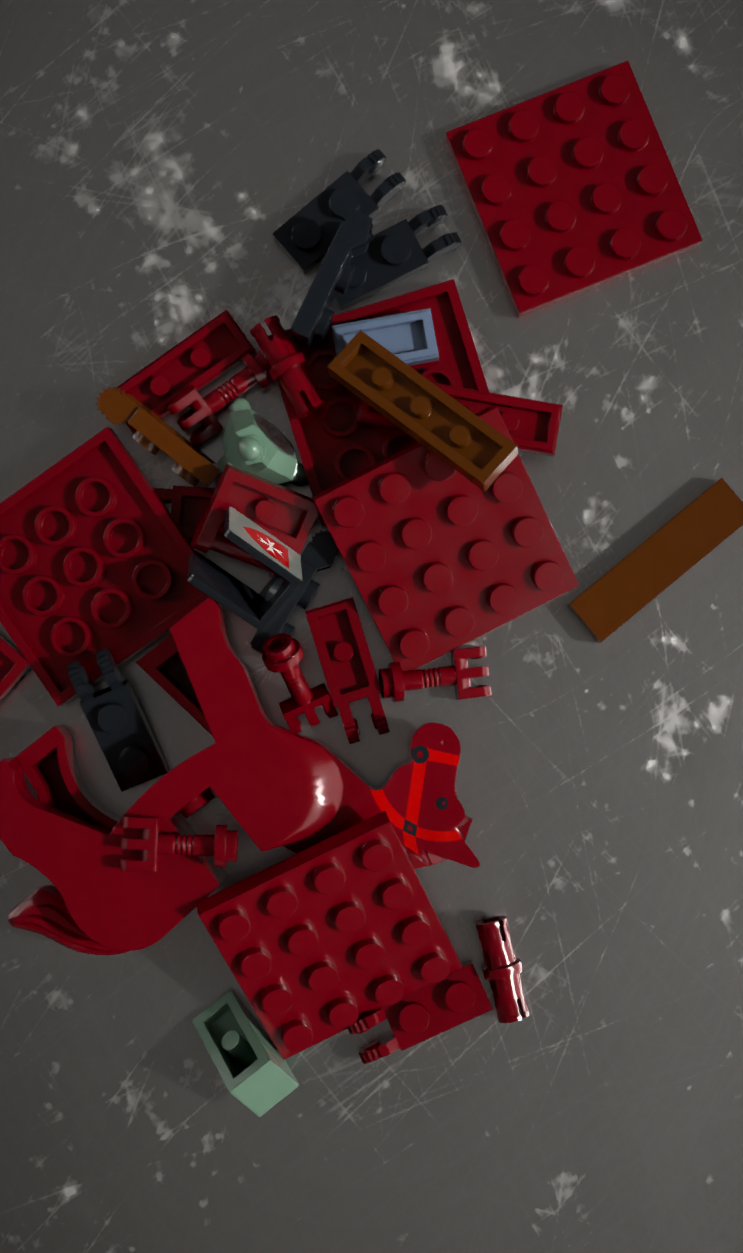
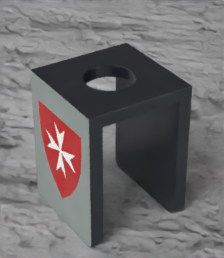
[187,506,302,631]

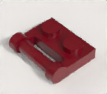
[191,464,319,578]

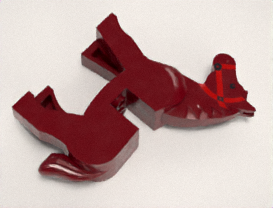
[0,597,480,956]

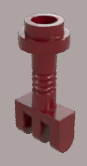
[165,351,272,446]
[262,633,338,733]
[379,646,492,702]
[120,816,238,872]

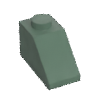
[192,990,300,1117]

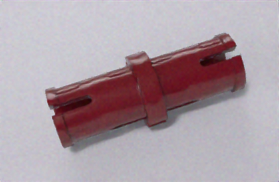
[250,315,327,419]
[475,915,530,1023]

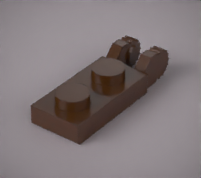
[96,387,221,487]

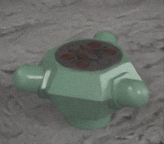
[218,398,308,486]

